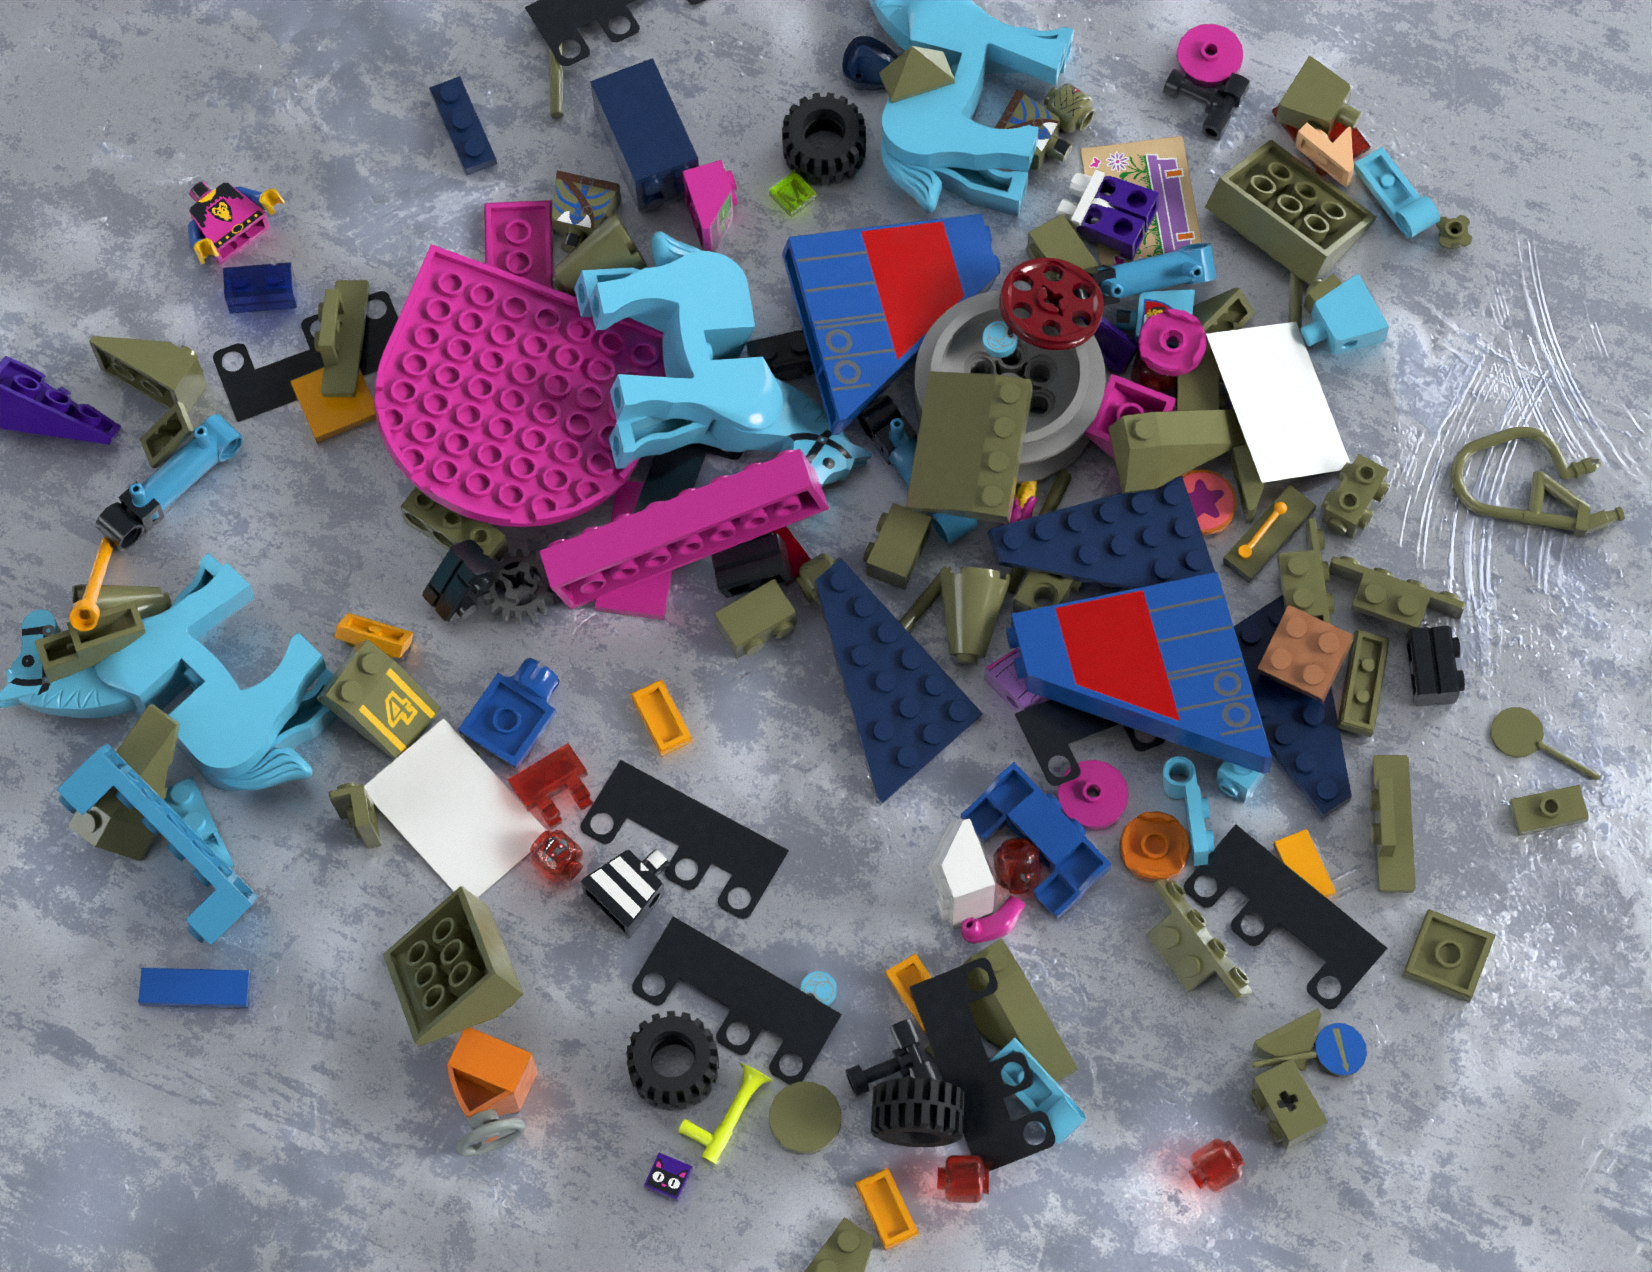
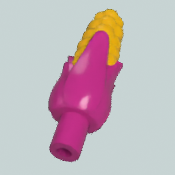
[1002,481,1037,525]

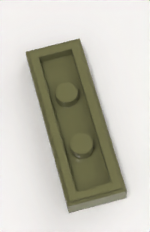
[1223,485,1317,583]
[1337,629,1390,737]

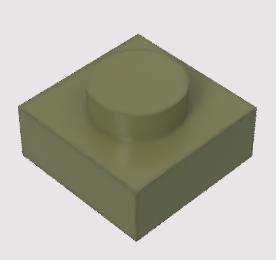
[1304,274,1342,314]

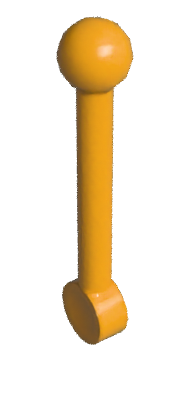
[1238,502,1287,560]

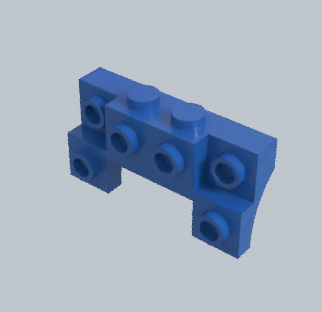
[961,762,1111,920]

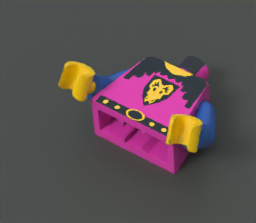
[187,181,285,265]

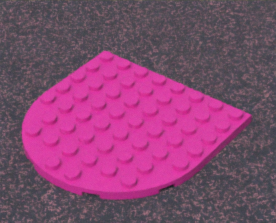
[374,244,666,527]

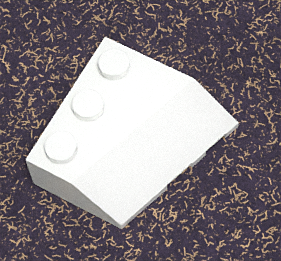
[928,818,995,930]

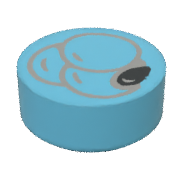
[982,321,1017,358]
[801,971,837,1006]

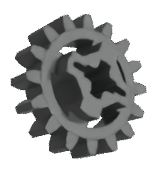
[483,549,555,625]

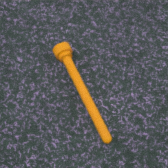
[69,537,114,631]

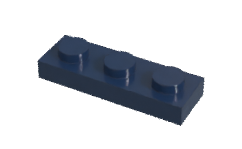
[429,76,497,176]

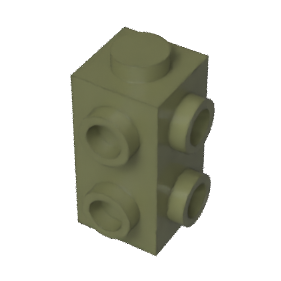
[1321,454,1390,538]

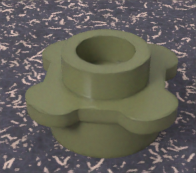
[1436,215,1472,249]

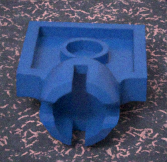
[458,658,560,770]

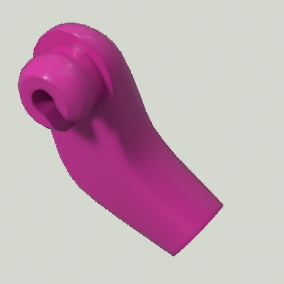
[961,896,1025,944]

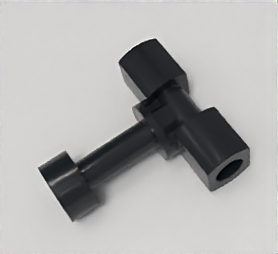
[1163,69,1250,141]
[845,1018,937,1097]

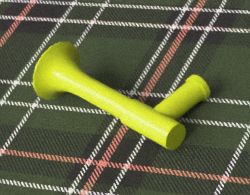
[678,1063,773,1164]

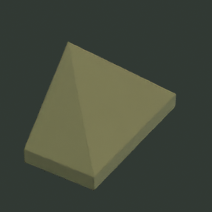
[880,46,955,104]
[1193,287,1256,349]
[140,402,194,468]
[1252,1008,1322,1071]

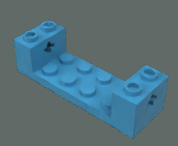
[56,743,259,945]

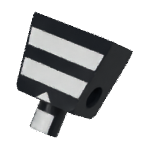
[581,849,670,938]

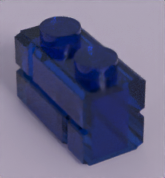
[223,262,298,314]

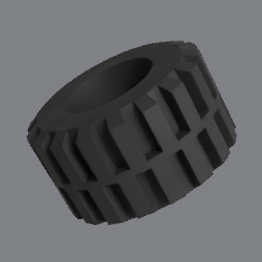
[782,92,866,186]
[626,1011,719,1110]
[871,1078,965,1147]

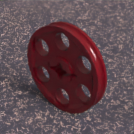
[999,258,1104,350]

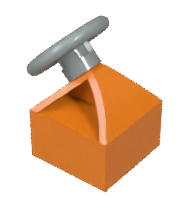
[447,1027,538,1156]

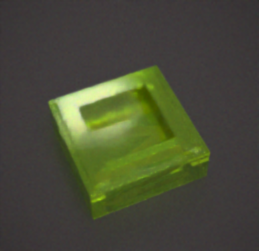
[769,170,817,218]

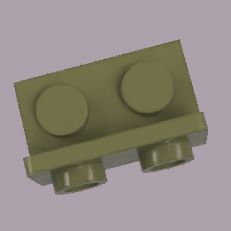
[329,783,382,849]

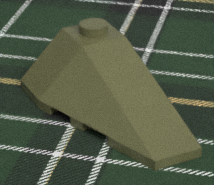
[1108,409,1245,494]
[68,704,180,861]
[961,939,1078,1082]

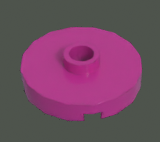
[1176,24,1243,88]
[1138,309,1207,376]
[1057,760,1129,831]

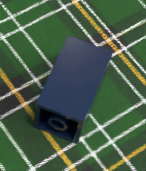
[590,58,699,212]

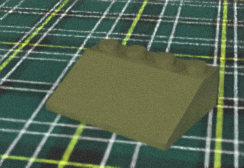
[1205,140,1377,285]
[906,371,1033,524]
[383,886,523,1046]

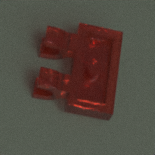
[508,743,593,829]

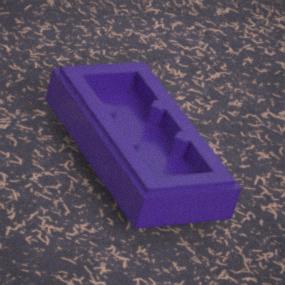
[1078,316,1139,375]

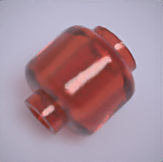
[1189,1138,1246,1193]
[937,1155,989,1203]

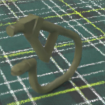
[1451,426,1625,537]

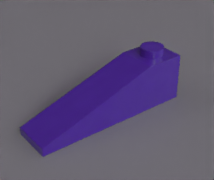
[0,356,121,445]

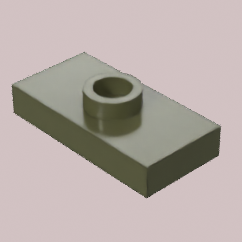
[1509,785,1589,836]

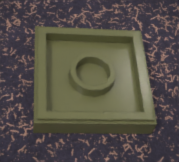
[1402,909,1496,1003]

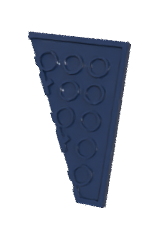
[987,476,1215,589]
[814,558,983,805]
[1234,595,1352,819]

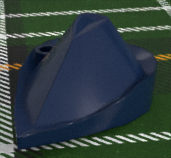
[842,36,899,90]

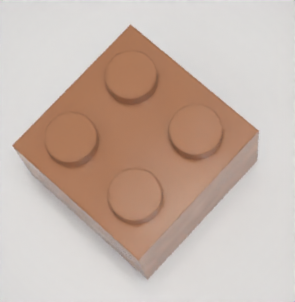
[1257,605,1353,704]

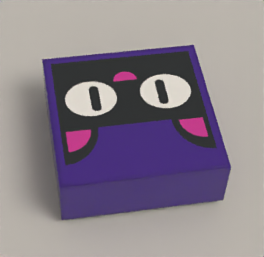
[644,1152,693,1202]

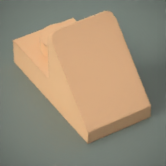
[1295,123,1354,188]

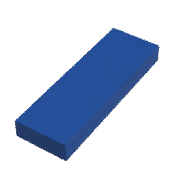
[138,968,251,1008]

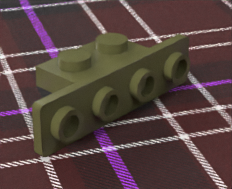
[314,280,370,397]
[1277,518,1337,627]
[1329,556,1466,630]
[1369,755,1416,893]
[1146,879,1253,999]

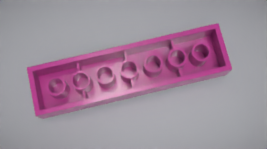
[539,449,829,610]

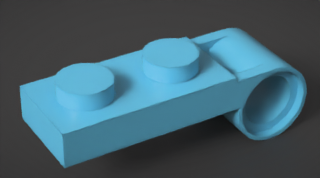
[1354,147,1440,238]
[1162,756,1214,866]
[164,776,235,868]
[989,1038,1087,1144]

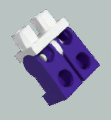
[1056,170,1159,261]

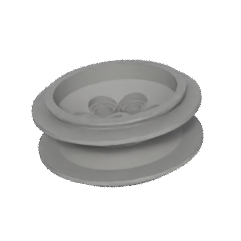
[914,290,1105,484]

